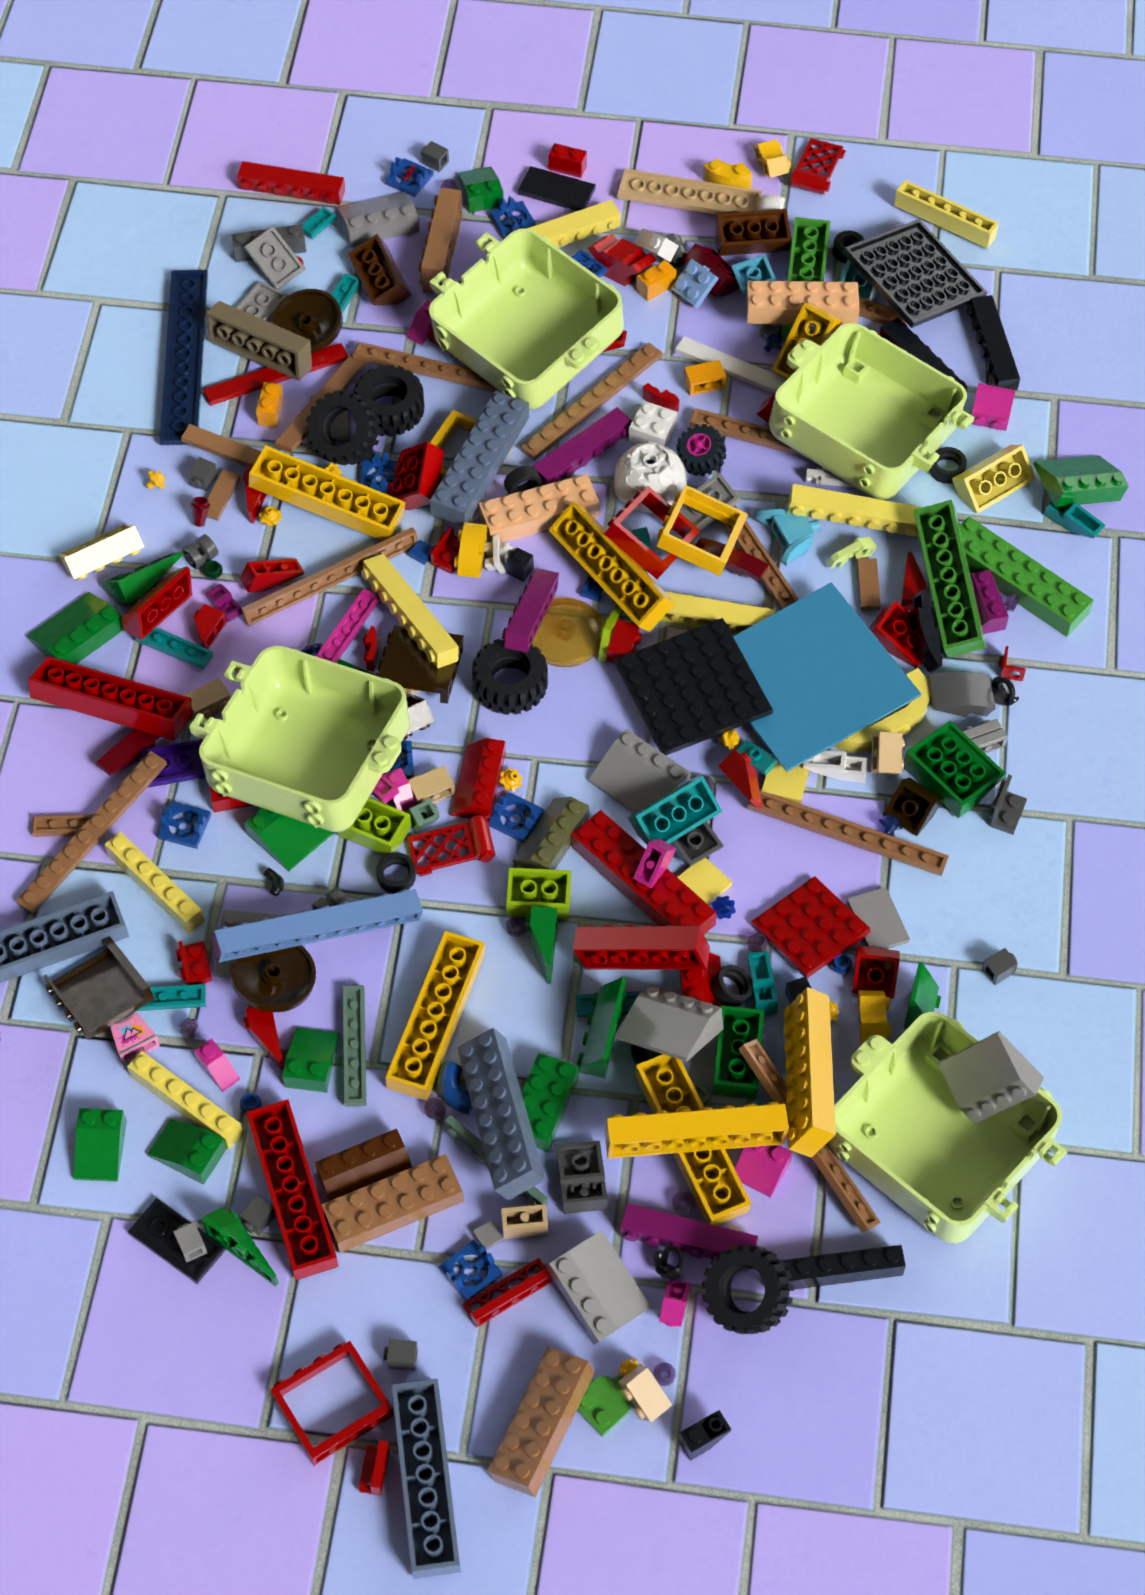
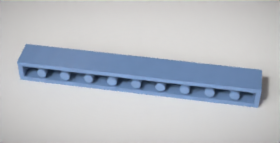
[211,889,423,963]

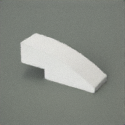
[803,750,868,783]

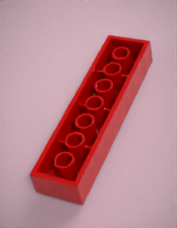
[28,656,192,740]
[571,810,716,934]
[246,1099,339,1281]

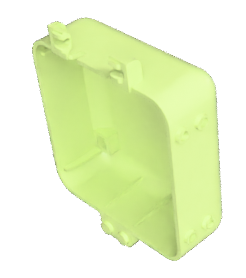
[429,229,624,410]
[769,323,975,500]
[189,646,410,832]
[828,1012,1067,1243]

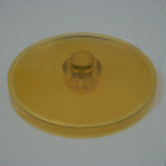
[532,598,604,667]

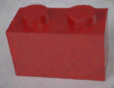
[548,143,587,178]
[606,619,642,663]

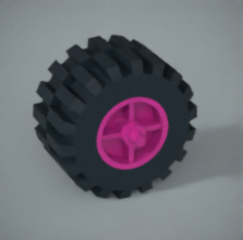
[676,424,727,476]

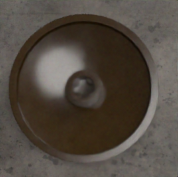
[271,289,343,354]
[229,945,316,1012]

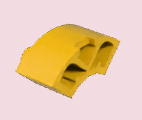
[753,139,791,178]
[703,158,752,189]
[454,522,487,578]
[858,990,891,1043]

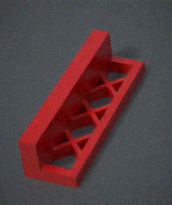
[462,1258,553,1328]

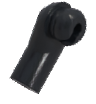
[263,868,284,896]

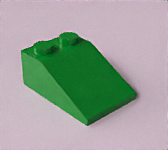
[458,166,504,213]
[526,906,558,984]
[903,962,941,1029]
[282,1027,339,1093]
[73,1108,127,1182]
[147,1119,227,1185]

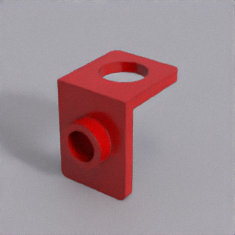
[998,646,1026,681]

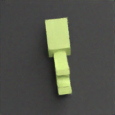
[827,537,877,569]

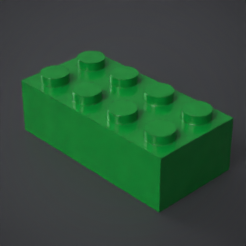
[712,1006,764,1099]
[522,1052,579,1152]

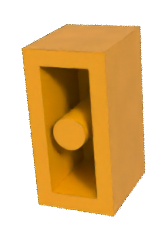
[636,260,677,301]
[684,360,726,396]
[256,382,284,427]

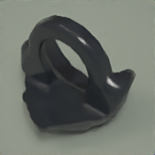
[991,676,1019,706]
[653,1245,683,1280]

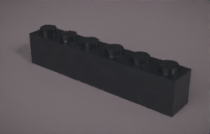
[967,295,1020,391]
[879,317,968,392]
[783,1245,906,1290]

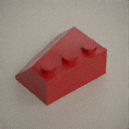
[387,442,444,510]

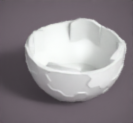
[614,442,687,513]

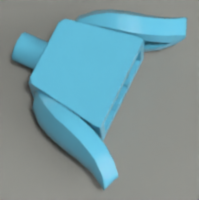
[756,509,820,566]

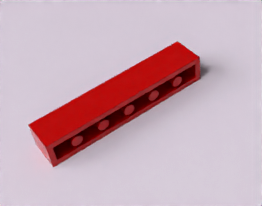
[237,161,345,205]

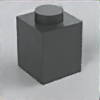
[421,141,449,172]
[188,457,218,491]
[982,948,1018,985]
[240,1195,276,1235]
[383,1339,418,1371]

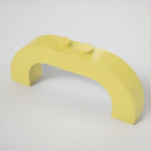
[833,668,930,753]

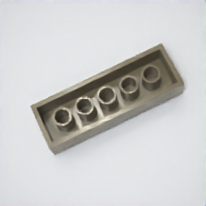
[206,301,312,381]

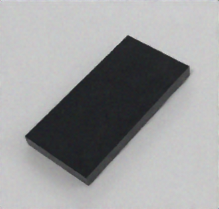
[518,166,596,211]
[128,1198,226,1284]

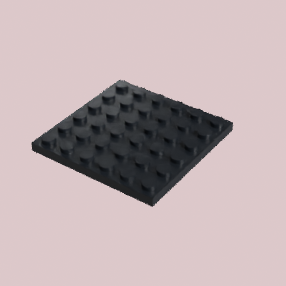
[842,219,988,328]
[614,618,773,755]

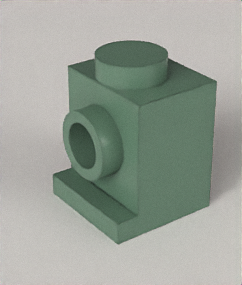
[407,799,440,833]

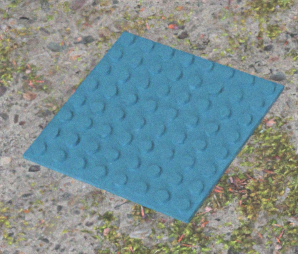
[733,582,921,772]

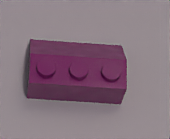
[970,570,1009,634]

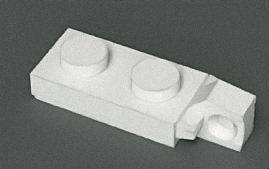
[806,467,854,487]

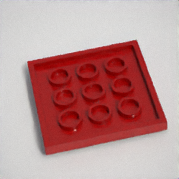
[751,876,870,978]

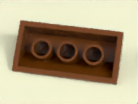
[716,209,792,256]
[347,234,412,305]
[315,1128,412,1201]

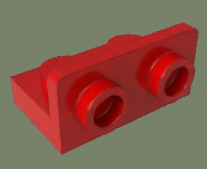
[430,527,460,574]
[175,941,213,985]
[358,1440,390,1496]

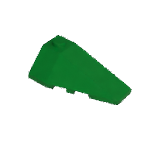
[101,552,183,605]
[202,1207,278,1287]

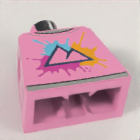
[110,1013,160,1065]

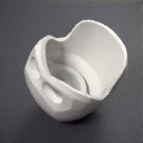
[757,194,785,211]

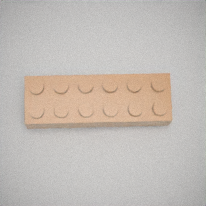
[746,281,859,325]
[479,474,600,543]

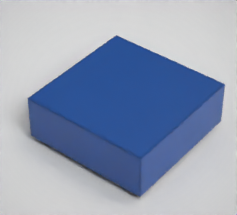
[409,540,432,565]

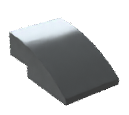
[927,672,996,717]
[670,821,724,867]
[556,1141,608,1214]

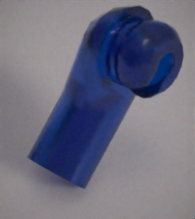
[300,643,323,655]

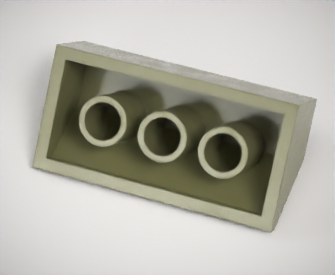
[513,797,589,870]

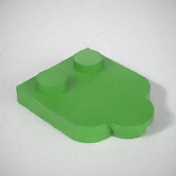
[577,1376,631,1438]

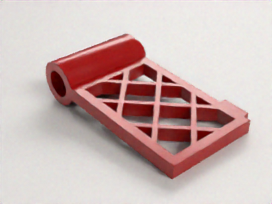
[790,138,846,195]
[407,815,496,877]

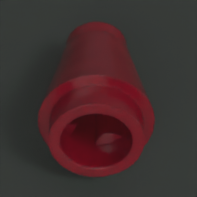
[191,497,210,527]

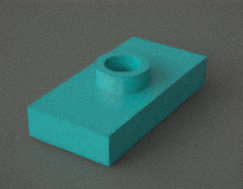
[302,206,337,239]
[737,740,778,776]

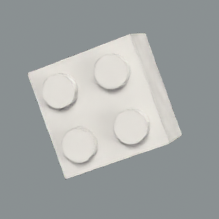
[629,401,678,447]

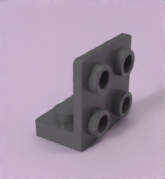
[989,774,1027,835]

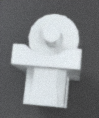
[485,535,515,574]

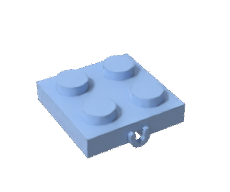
[671,259,719,308]

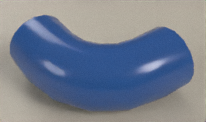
[437,1061,473,1115]

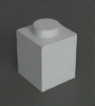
[173,1222,207,1263]

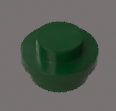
[203,560,223,579]

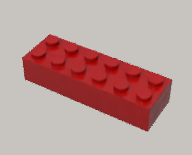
[573,925,710,970]

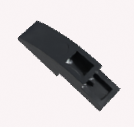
[907,590,943,672]

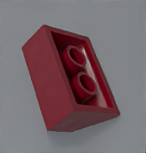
[683,243,740,297]

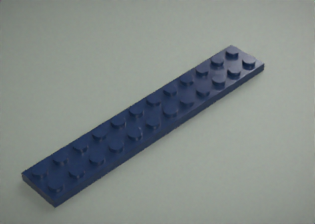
[160,270,208,445]

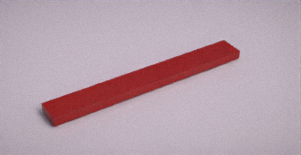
[203,343,348,406]

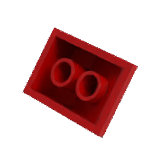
[869,601,921,668]

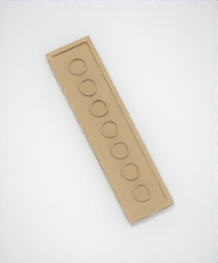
[617,168,762,215]

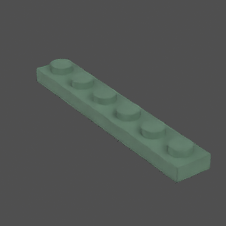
[343,985,367,1107]
[445,1115,548,1208]

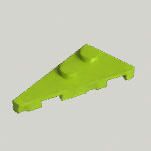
[598,603,623,663]

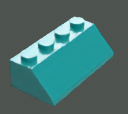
[627,776,723,845]

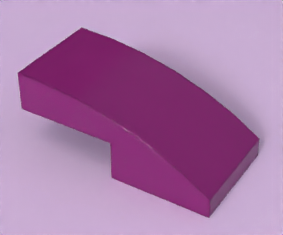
[205,584,243,622]

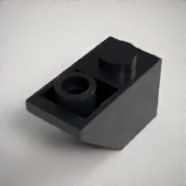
[678,1410,732,1461]

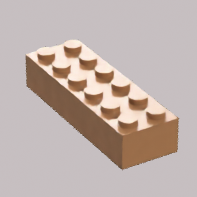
[419,188,463,294]
[321,1154,464,1253]
[487,1347,595,1497]

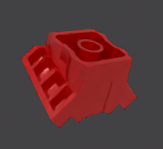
[587,233,657,286]

